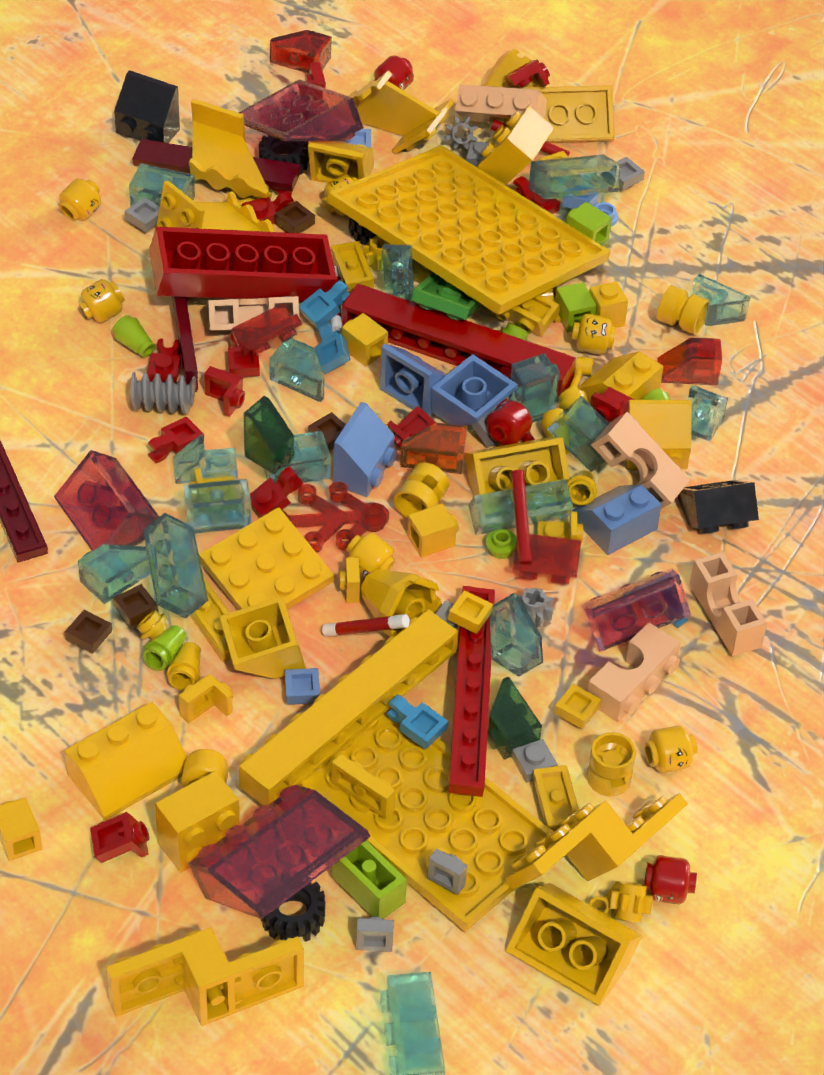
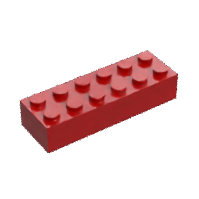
[149,226,337,301]

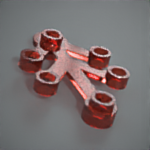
[282,482,389,553]

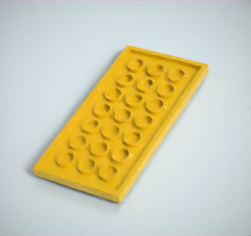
[296,708,553,932]

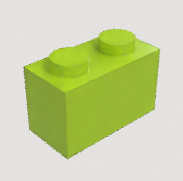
[331,833,407,919]

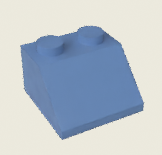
[380,344,446,416]
[431,354,518,428]
[333,402,397,497]
[569,484,662,555]

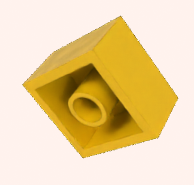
[477,106,554,185]
[155,770,240,873]

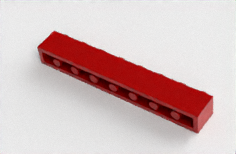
[342,283,576,401]

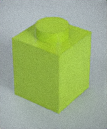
[566,202,612,245]
[555,282,597,333]

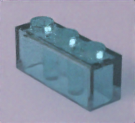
[529,154,621,199]
[469,479,573,535]
[143,513,208,619]
[380,972,445,1075]

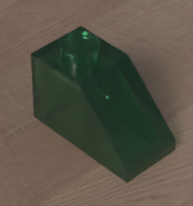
[244,395,295,474]
[487,676,542,760]

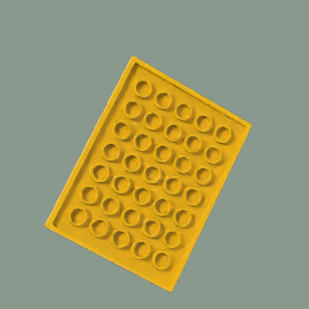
[327,145,611,315]

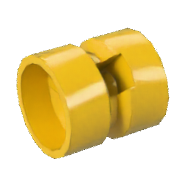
[656,285,710,335]
[393,462,450,518]
[587,732,636,797]

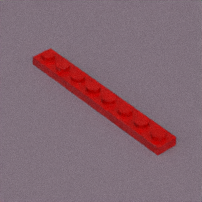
[448,586,495,797]

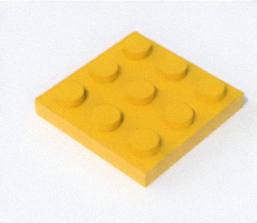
[199,507,334,610]

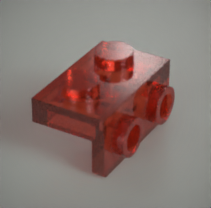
[231,304,303,356]
[512,534,581,584]

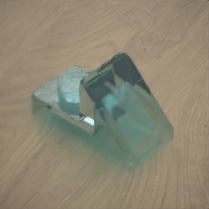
[691,274,750,326]
[173,434,238,484]

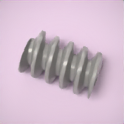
[130,372,196,414]

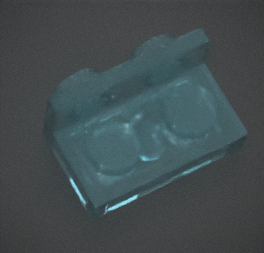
[382,244,415,302]

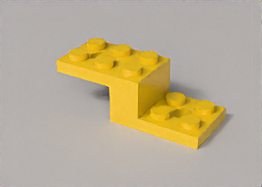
[505,793,688,890]
[106,927,304,1026]

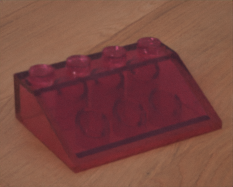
[238,79,364,142]
[188,785,371,919]

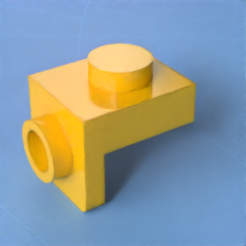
[179,674,233,724]

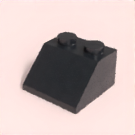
[114,70,180,143]
[677,480,759,533]

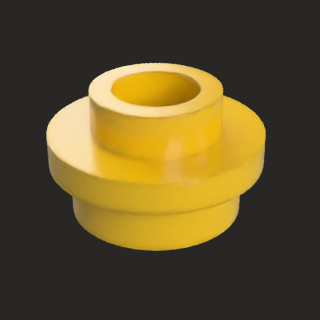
[136,610,167,640]

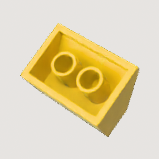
[464,437,570,516]
[64,701,187,821]
[506,883,642,1006]

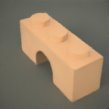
[455,84,547,123]
[208,296,300,331]
[591,412,690,509]
[689,552,767,656]
[587,622,681,723]

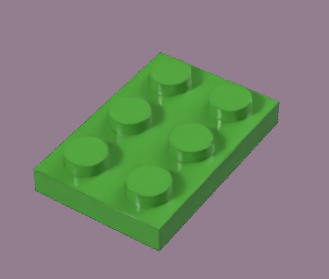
[411,272,482,320]

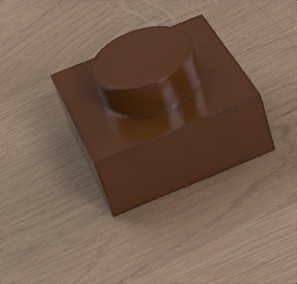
[275,201,315,233]
[308,412,346,452]
[113,584,159,627]
[65,610,112,653]

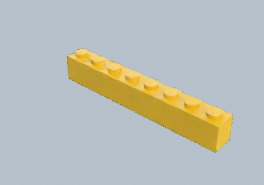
[239,609,458,810]

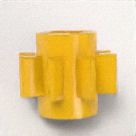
[363,236,399,271]
[609,882,653,922]

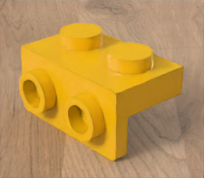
[493,295,561,337]

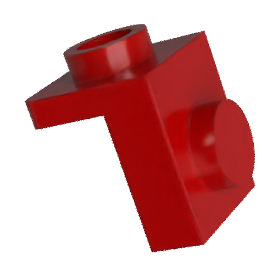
[204,366,246,417]
[386,406,441,454]

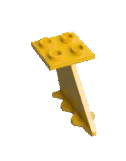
[331,70,454,154]
[189,99,269,198]
[156,180,275,232]

